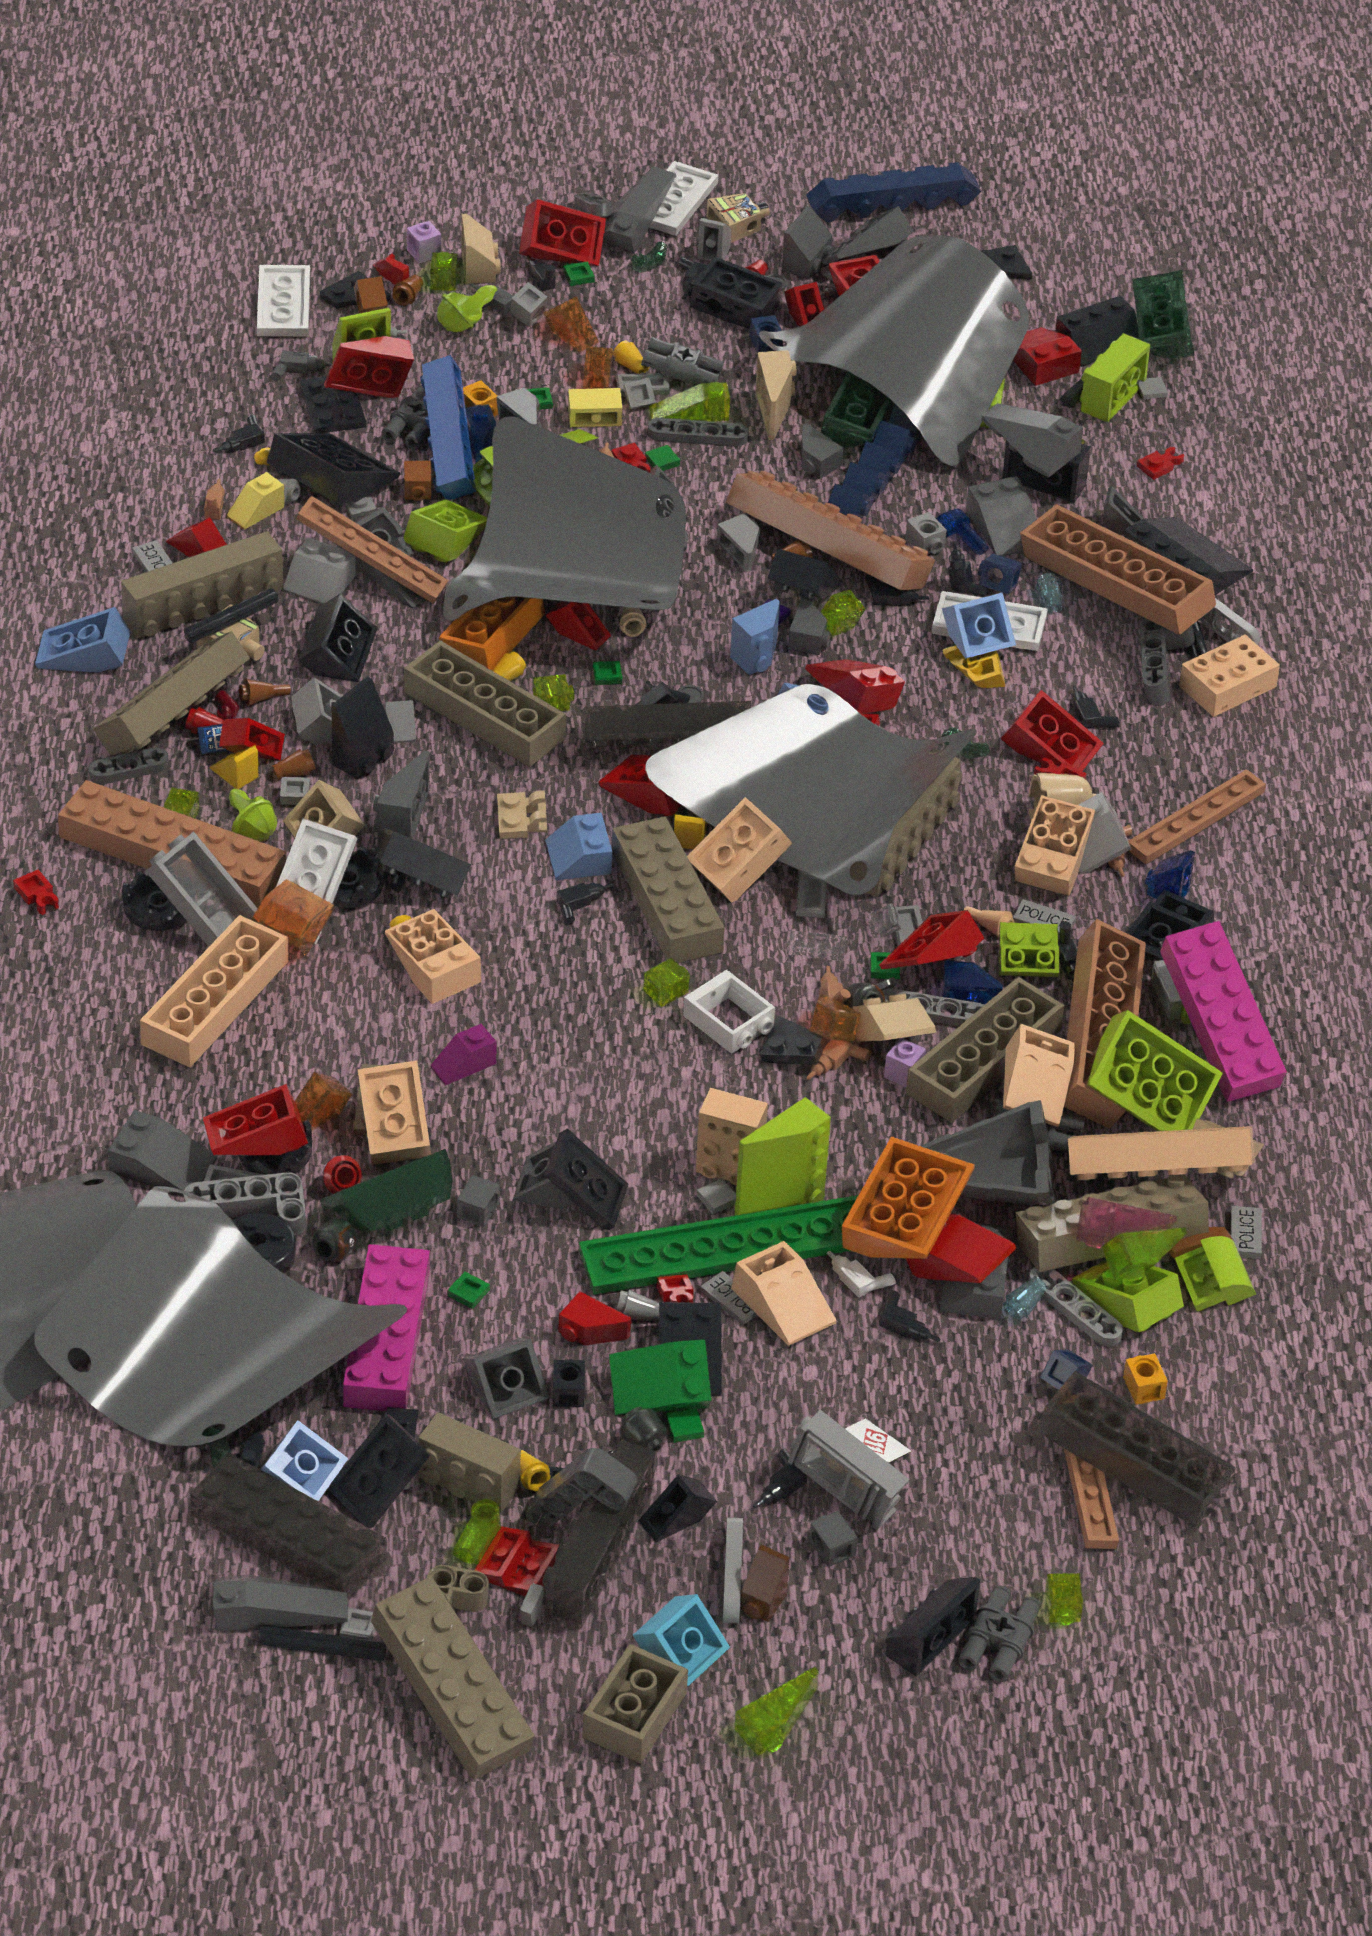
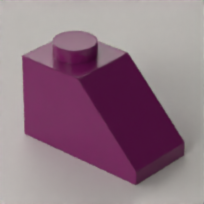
[430,1023,497,1086]

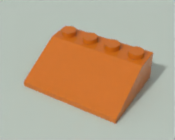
[842,1136,975,1259]

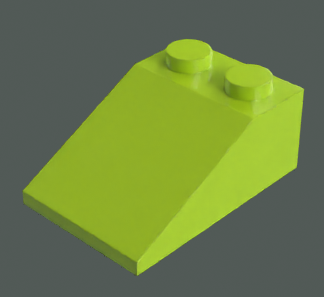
[332,308,391,360]
[403,499,488,562]
[1072,1254,1184,1332]

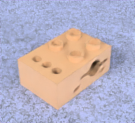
[1179,634,1280,717]
[687,797,793,903]
[358,1061,431,1165]
[696,1088,768,1185]

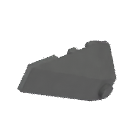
[337,507,426,608]

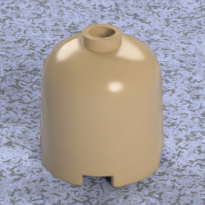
[1029,773,1096,821]

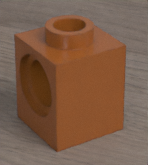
[354,276,388,314]
[404,461,431,501]

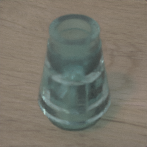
[1035,573,1063,612]
[1003,1276,1048,1321]

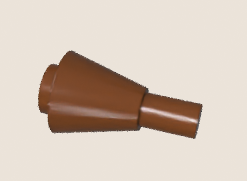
[238,678,291,706]

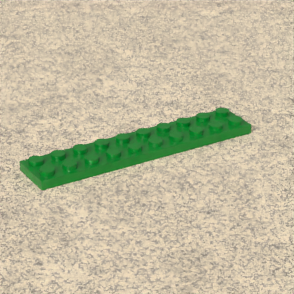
[579,1195,858,1295]

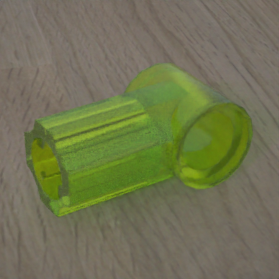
[453,1499,501,1565]

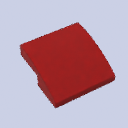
[475,1526,563,1597]

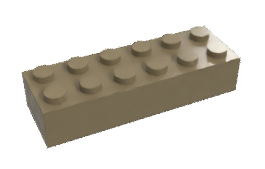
[121,531,283,639]
[93,631,250,755]
[404,641,566,767]
[849,748,962,898]
[612,816,725,965]
[906,977,1064,1123]
[1016,1174,1209,1272]
[371,1576,535,1780]

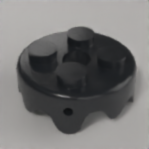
[332,847,384,908]
[122,866,195,931]
[238,1120,312,1175]
[232,1213,296,1271]

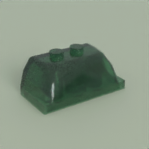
[1132,270,1195,358]
[821,372,892,448]
[320,1149,453,1234]

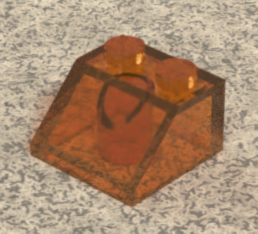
[251,879,336,956]

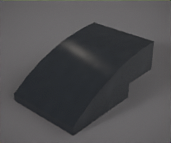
[1126,889,1214,961]

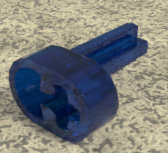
[936,508,989,555]

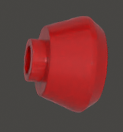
[322,1155,362,1197]

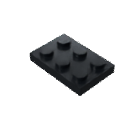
[299,376,367,433]
[544,1128,629,1230]
[327,1414,431,1529]

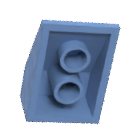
[35,607,131,673]

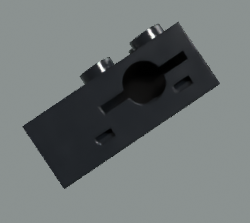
[690,256,783,329]

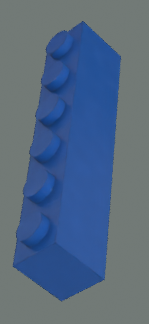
[420,355,476,500]

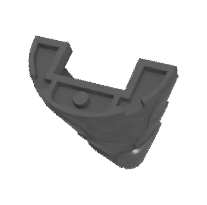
[921,1100,1055,1206]

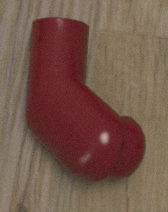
[215,691,239,719]

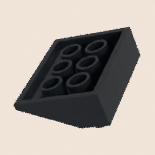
[266,433,400,506]
[1124,517,1254,595]

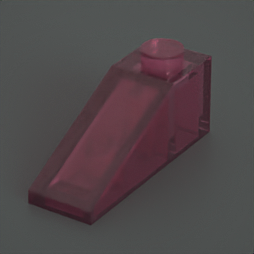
[1076,1197,1177,1248]

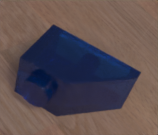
[465,404,496,463]
[1145,850,1195,899]
[943,961,1003,1005]

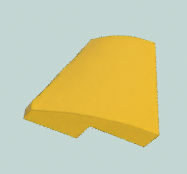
[942,645,1006,688]

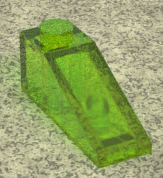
[649,382,730,422]
[1101,1227,1187,1282]
[734,1666,819,1756]

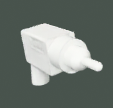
[827,1251,896,1298]

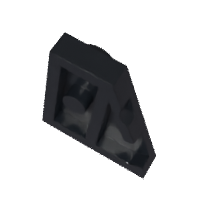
[981,245,1033,280]
[320,271,390,309]
[760,1016,826,1065]

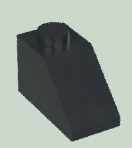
[638,1474,717,1542]

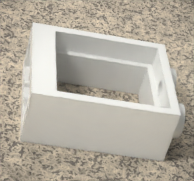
[683,970,775,1054]

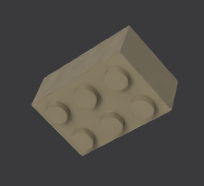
[418,1412,521,1513]
[582,1644,688,1764]

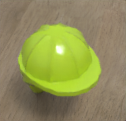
[437,285,497,332]
[229,788,277,842]

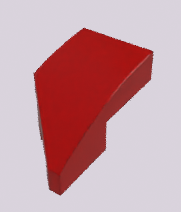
[373,253,409,285]

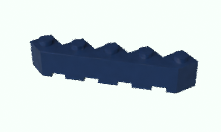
[806,162,982,223]
[828,404,922,519]

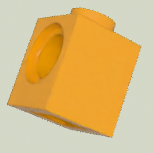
[463,380,498,424]
[1123,1353,1168,1405]

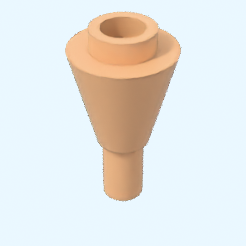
[964,906,1015,937]

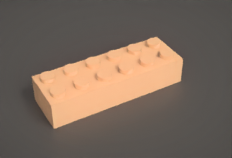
[140,915,289,1068]
[1068,1126,1254,1180]

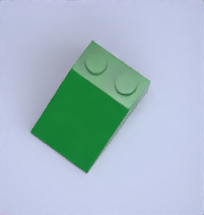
[609,1339,712,1416]

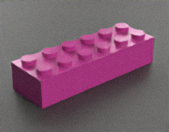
[1160,921,1287,1102]
[343,1244,430,1411]

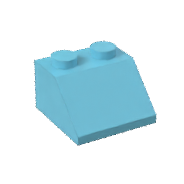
[633,1594,730,1686]

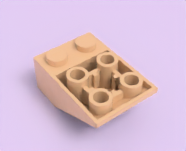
[1015,795,1095,896]
[385,909,481,1004]
[1003,1024,1075,1127]
[731,1241,837,1346]

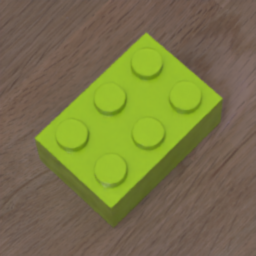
[1080,333,1150,423]

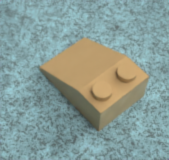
[756,350,796,440]

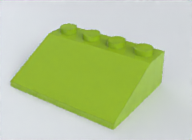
[1087,1010,1223,1131]
[734,1097,831,1216]

